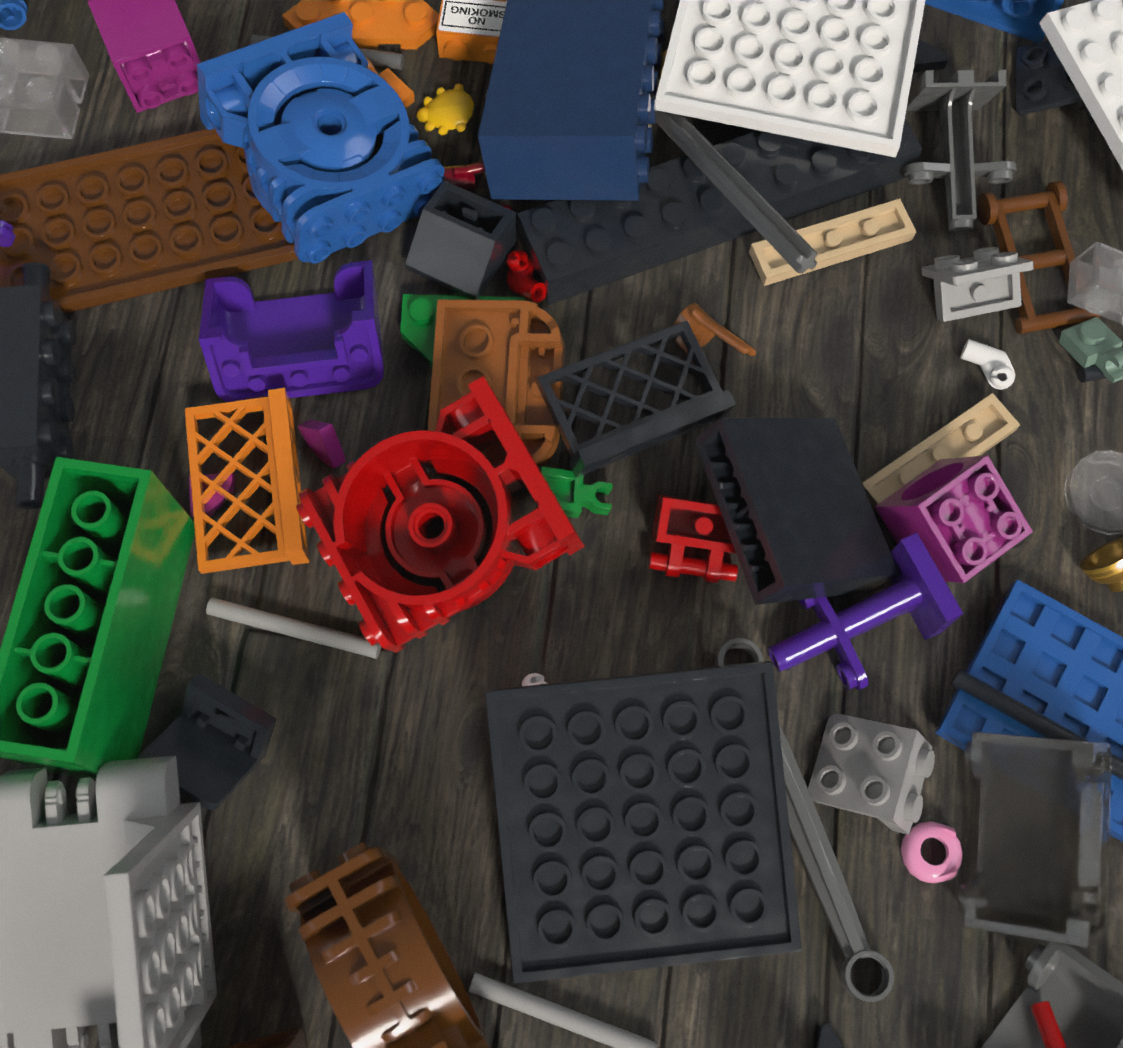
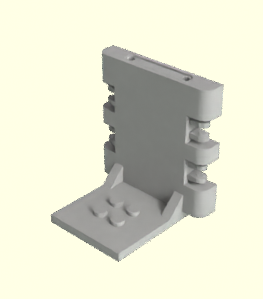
[0,756,217,1048]

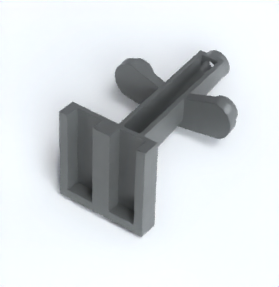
[903,70,1017,232]

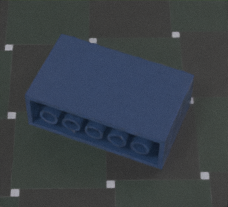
[478,0,666,201]

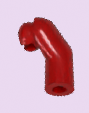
[506,250,547,303]

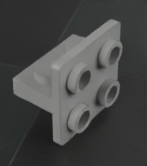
[921,247,1033,322]

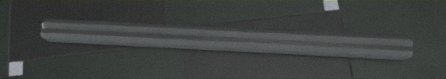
[652,96,817,274]

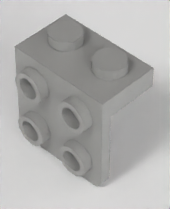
[808,714,935,835]

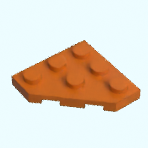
[282,0,439,49]

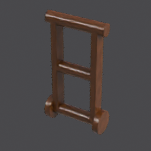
[977,181,1101,334]

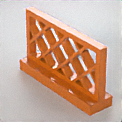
[185,388,310,574]

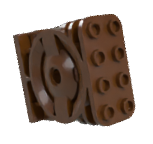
[284,843,490,1048]

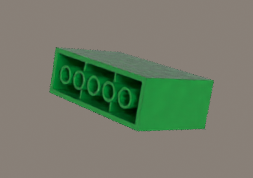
[0,457,195,780]

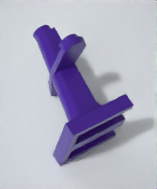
[767,533,963,690]

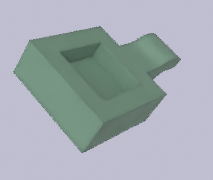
[1059,317,1123,383]

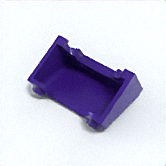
[199,260,384,402]

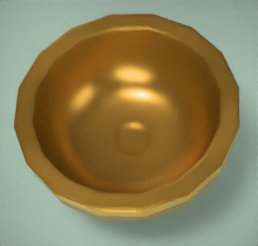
[1080,538,1123,592]

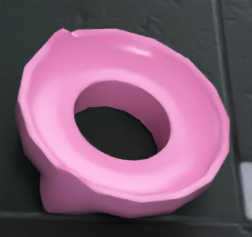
[900,821,963,884]

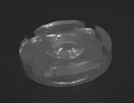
[1064,450,1123,535]

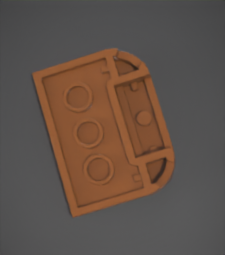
[425,300,565,468]

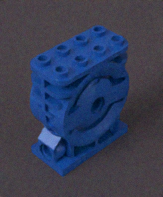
[197,12,445,263]

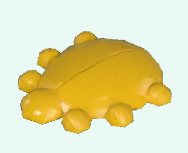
[416,83,474,136]

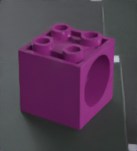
[88,0,201,113]
[875,455,1033,583]

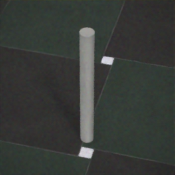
[206,597,381,659]
[469,973,658,1048]

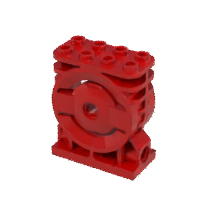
[296,376,585,653]

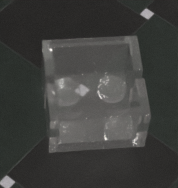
[0,37,89,140]

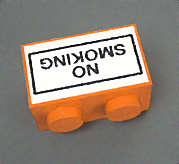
[436,0,507,64]

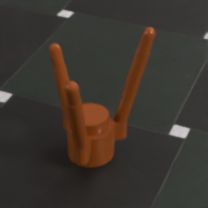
[674,303,756,365]

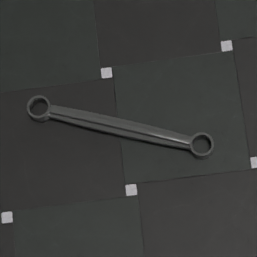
[715,638,894,1002]

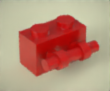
[648,494,738,584]

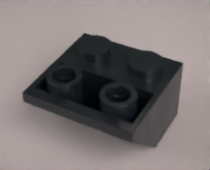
[405,181,517,300]

